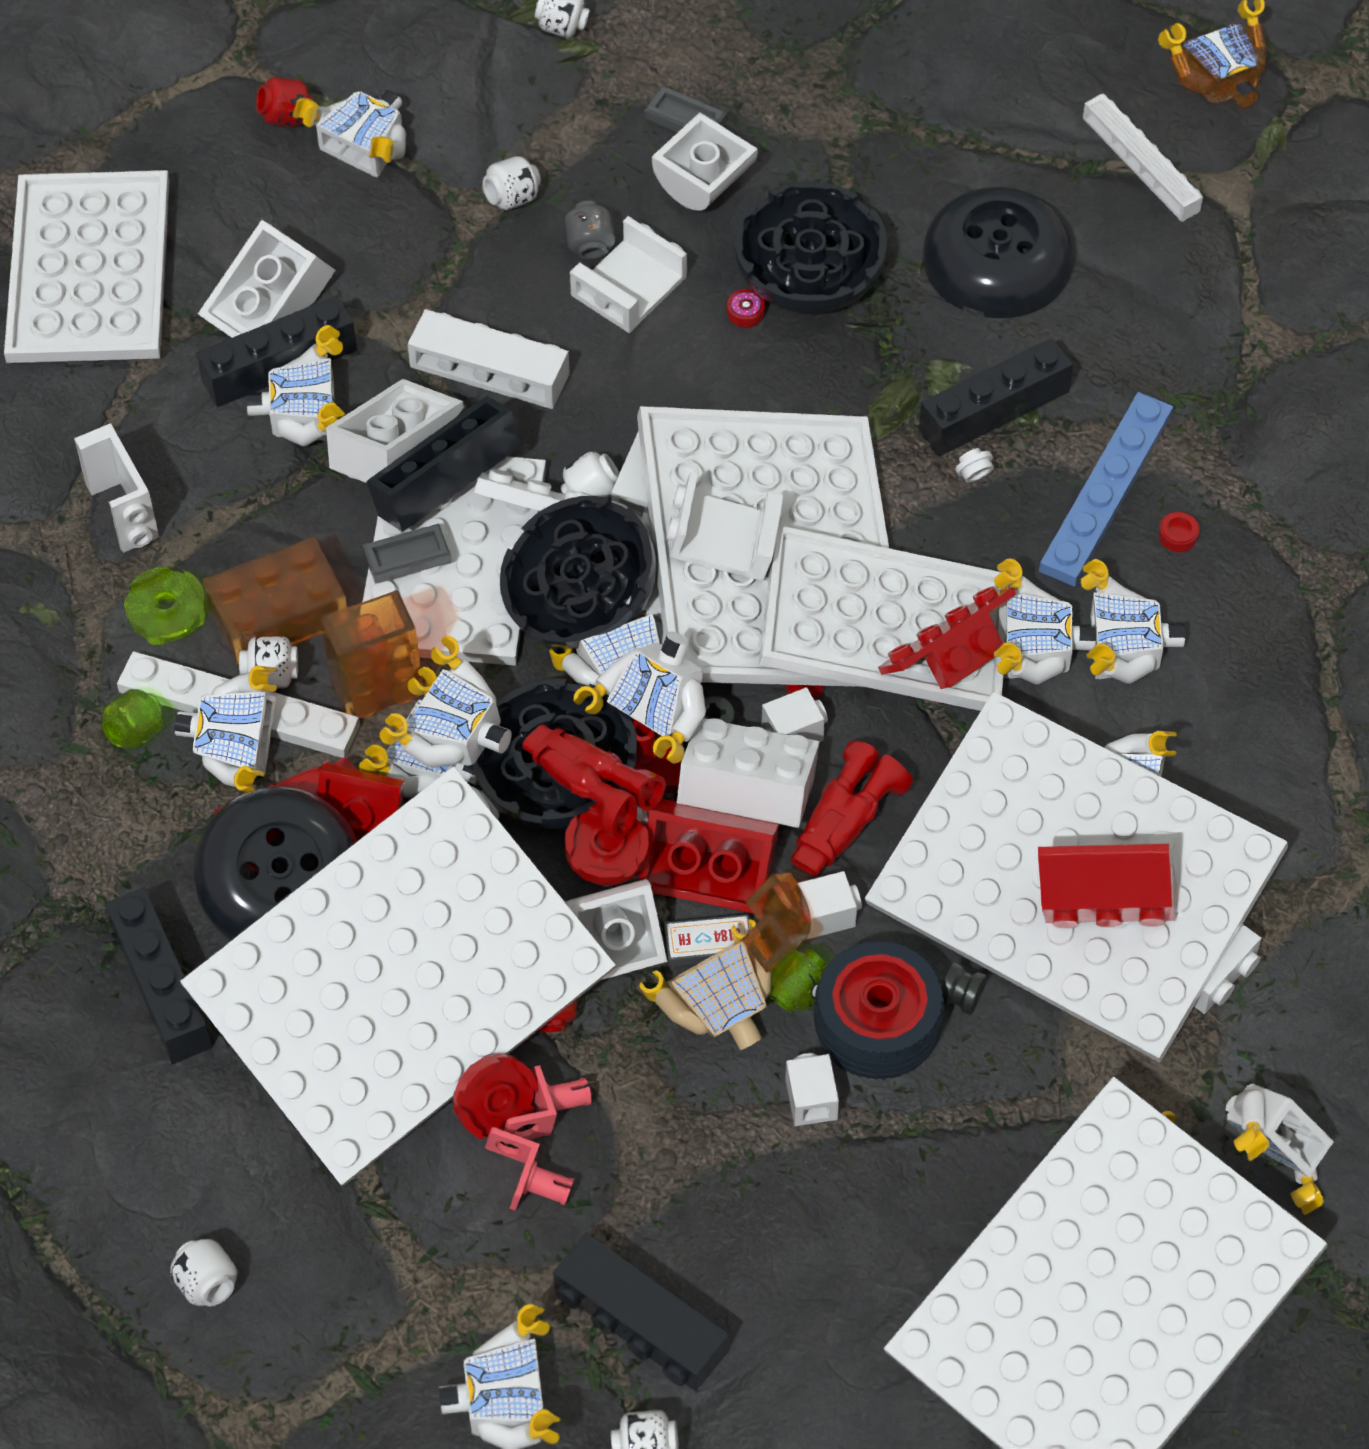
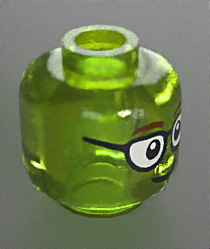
[769,949,827,1014]

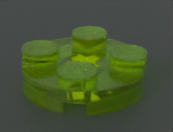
[124,566,206,645]

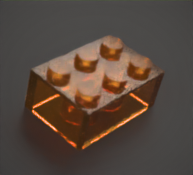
[202,536,349,666]
[320,590,423,718]

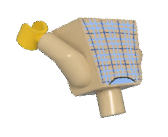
[639,919,772,1050]

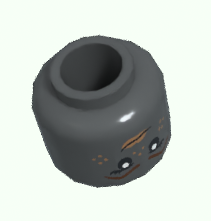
[564,201,615,260]

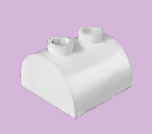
[652,113,758,211]
[564,879,667,980]

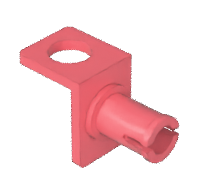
[504,1065,591,1145]
[485,1128,574,1211]

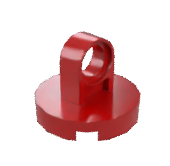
[565,804,649,885]
[453,1053,538,1140]

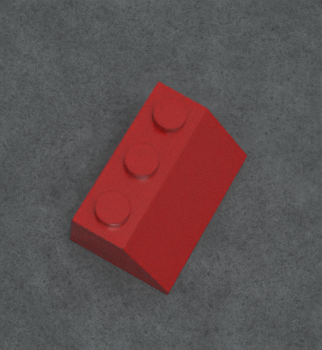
[638,799,780,915]
[1038,844,1175,928]

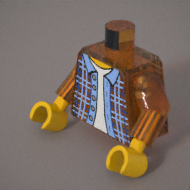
[1158,0,1266,108]

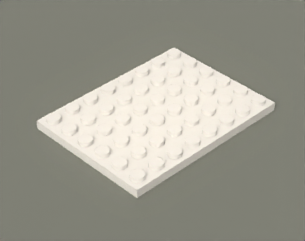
[637,406,889,687]
[865,691,1288,1063]
[180,766,616,1187]
[884,1077,1327,1449]

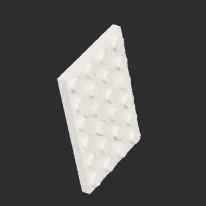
[4,170,169,363]
[355,457,546,666]
[759,525,1008,711]

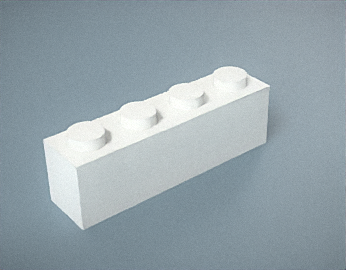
[408,309,570,409]

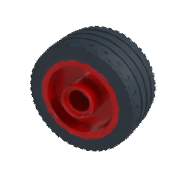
[814,941,944,1080]

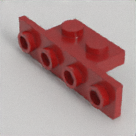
[878,586,1016,689]

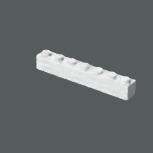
[1083,93,1203,222]

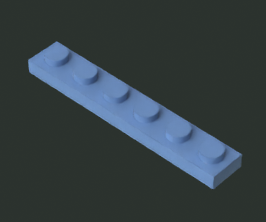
[1039,392,1173,587]

